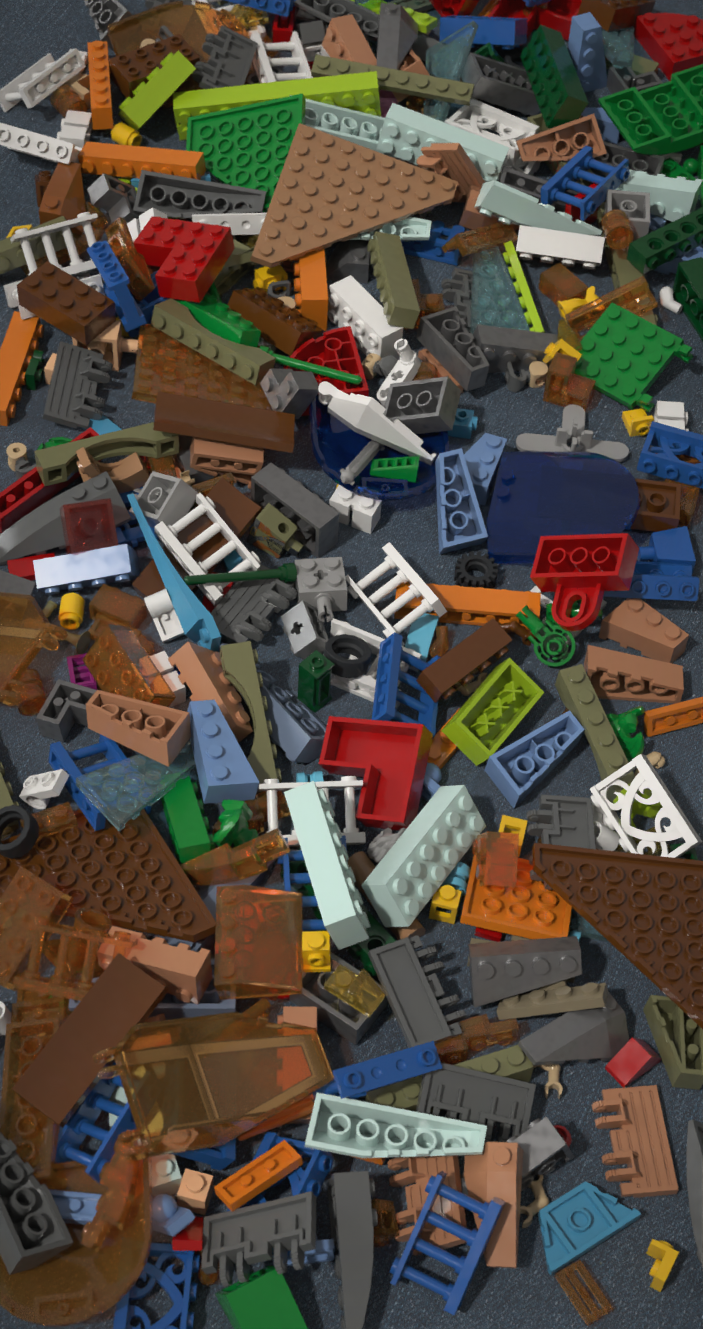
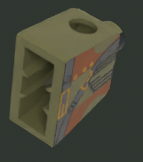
[247,503,304,558]

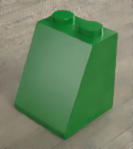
[215,1266,308,1329]

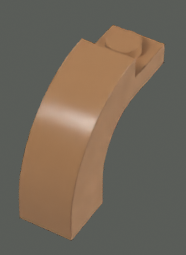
[76,447,150,494]

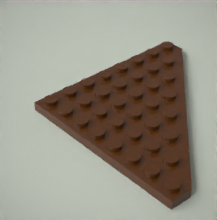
[0,789,219,942]
[532,843,703,1029]

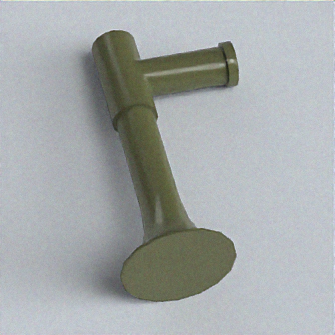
[25,600,91,655]

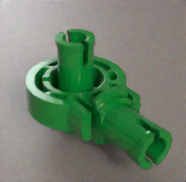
[515,605,575,667]

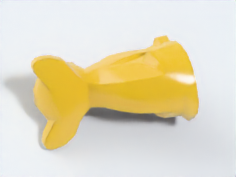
[557,286,606,325]

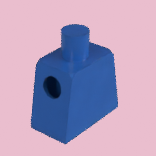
[638,526,696,573]

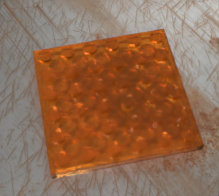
[131,324,270,410]

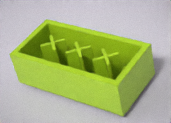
[118,50,196,130]
[441,657,544,766]

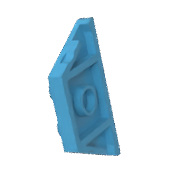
[538,1181,641,1276]

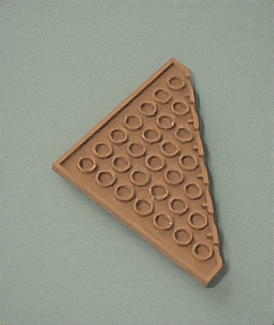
[250,123,458,268]

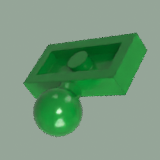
[662,157,699,181]

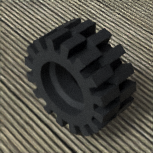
[454,551,498,589]

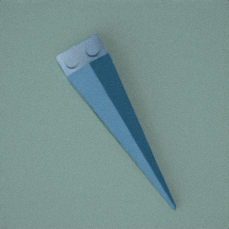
[127,493,221,652]

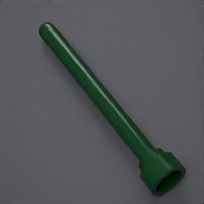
[183,563,297,585]

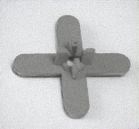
[516,404,629,472]

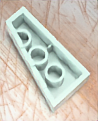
[616,170,703,222]

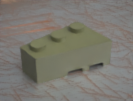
[643,995,703,1090]

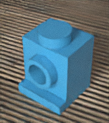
[444,408,478,439]

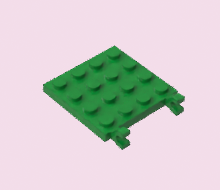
[560,303,693,412]

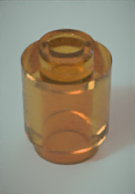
[85,202,107,232]

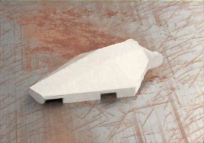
[318,381,437,465]

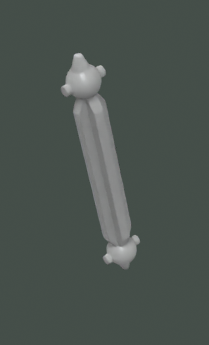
[340,440,385,485]

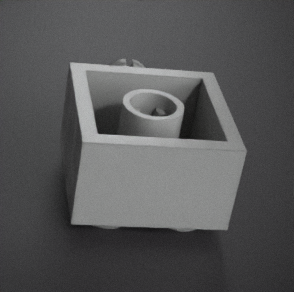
[604,190,650,251]
[129,471,199,528]
[294,557,347,622]

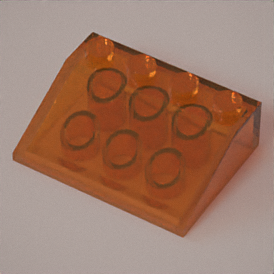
[214,884,303,1000]

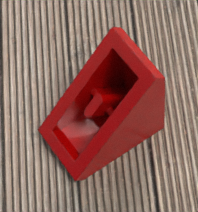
[605,1037,662,1088]

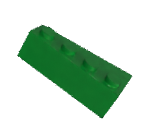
[176,294,261,347]
[158,772,215,884]

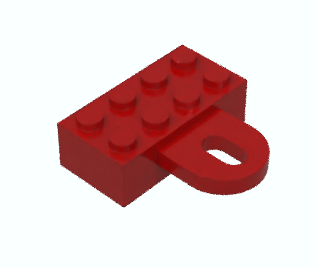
[530,533,639,631]

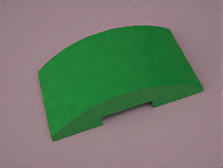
[598,64,703,155]

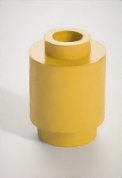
[111,122,142,146]
[58,593,85,630]

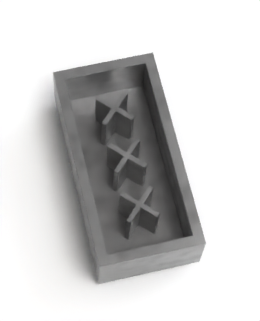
[459,52,540,116]
[251,462,339,558]

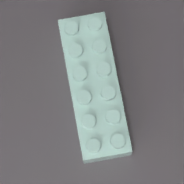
[290,95,404,161]
[376,103,509,182]
[284,781,370,950]
[361,785,486,927]

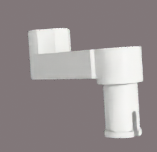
[377,339,421,407]

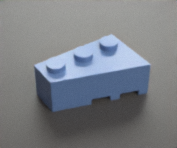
[464,433,507,506]

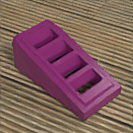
[67,653,97,690]

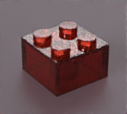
[59,498,118,554]

